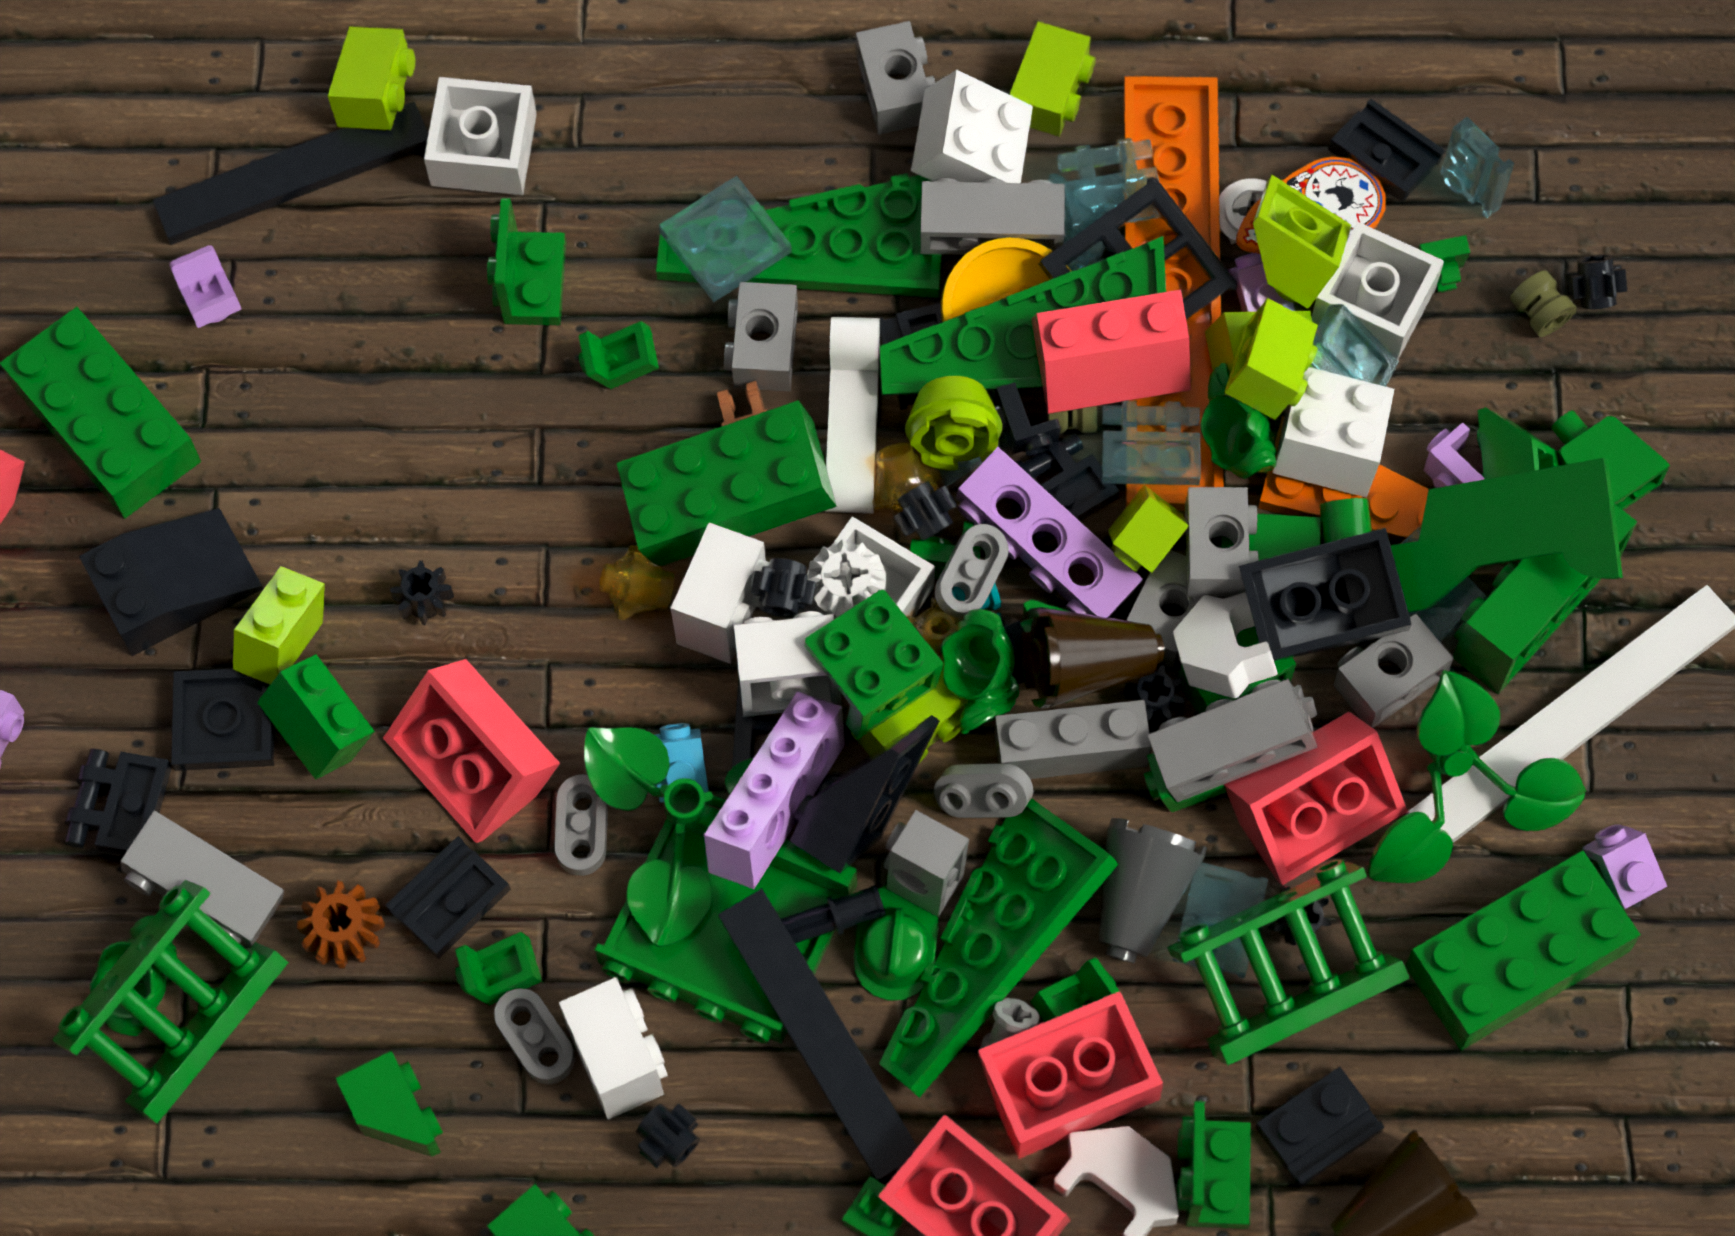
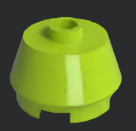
[905,376,1003,470]

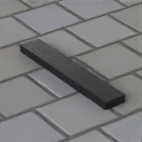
[153,101,429,245]
[718,888,918,1181]

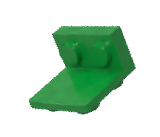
[487,198,566,326]
[804,589,944,740]
[1177,1101,1251,1229]

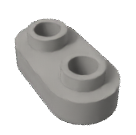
[935,524,1009,618]
[934,764,1033,818]
[555,774,608,876]
[494,989,575,1084]

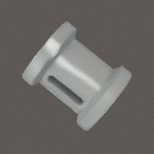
[981,998,1039,1049]

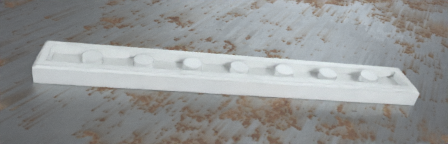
[1407,585,1735,843]

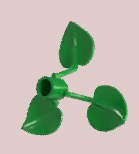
[1367,670,1587,883]
[584,727,754,947]

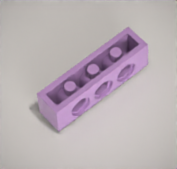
[955,447,1143,618]
[704,691,845,889]

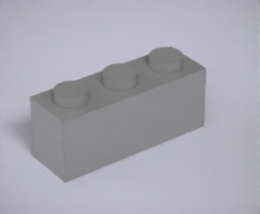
[921,178,1065,255]
[1148,679,1318,802]
[994,700,1151,779]
[120,810,284,948]

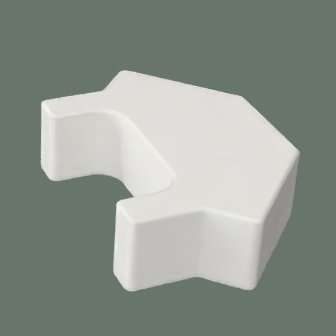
[1173,592,1278,698]
[1053,1126,1179,1236]

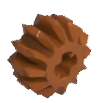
[297,880,385,969]

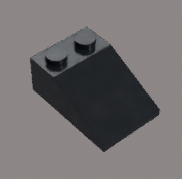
[79,508,263,656]
[1239,528,1412,661]
[790,715,940,873]

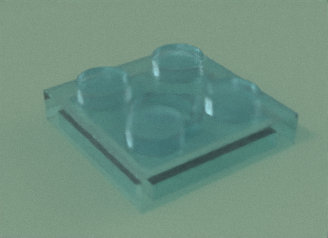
[659,176,792,302]

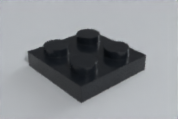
[171,669,275,771]

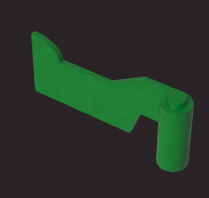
[1319,458,1623,613]

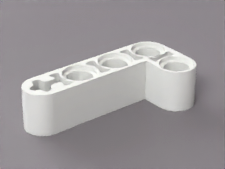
[825,317,880,514]

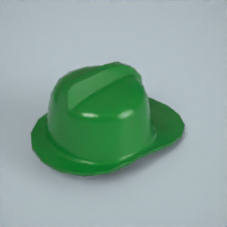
[854,885,939,1001]

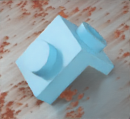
[655,723,709,803]

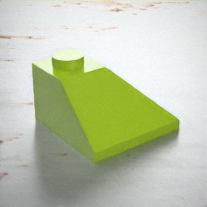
[1253,175,1351,309]

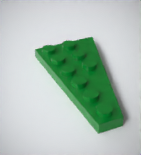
[656,173,942,298]
[879,236,1166,396]
[879,798,1118,1098]

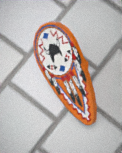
[1236,157,1386,254]

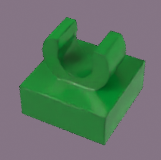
[1418,235,1471,293]
[842,1176,906,1236]

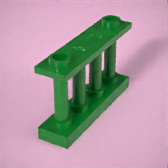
[1167,859,1410,1066]
[52,880,289,1124]

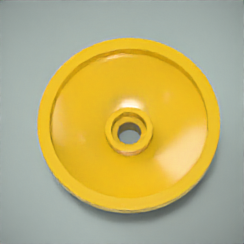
[941,238,1072,322]

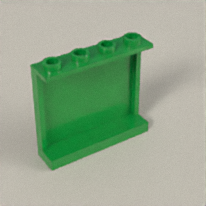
[595,805,857,1044]

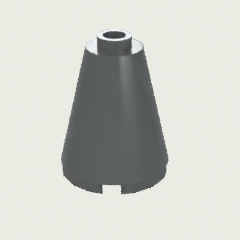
[1099,818,1207,964]

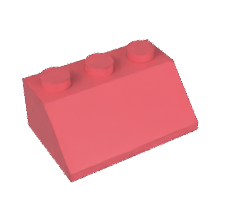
[1031,290,1191,414]
[383,659,560,843]
[1224,712,1408,885]
[978,991,1163,1159]
[878,1114,1070,1236]

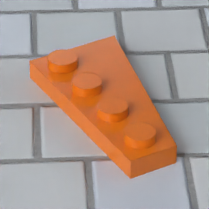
[1258,416,1429,544]

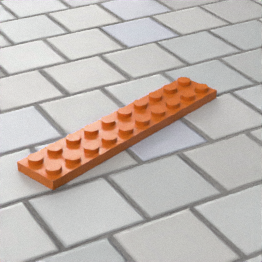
[1124,76,1224,511]

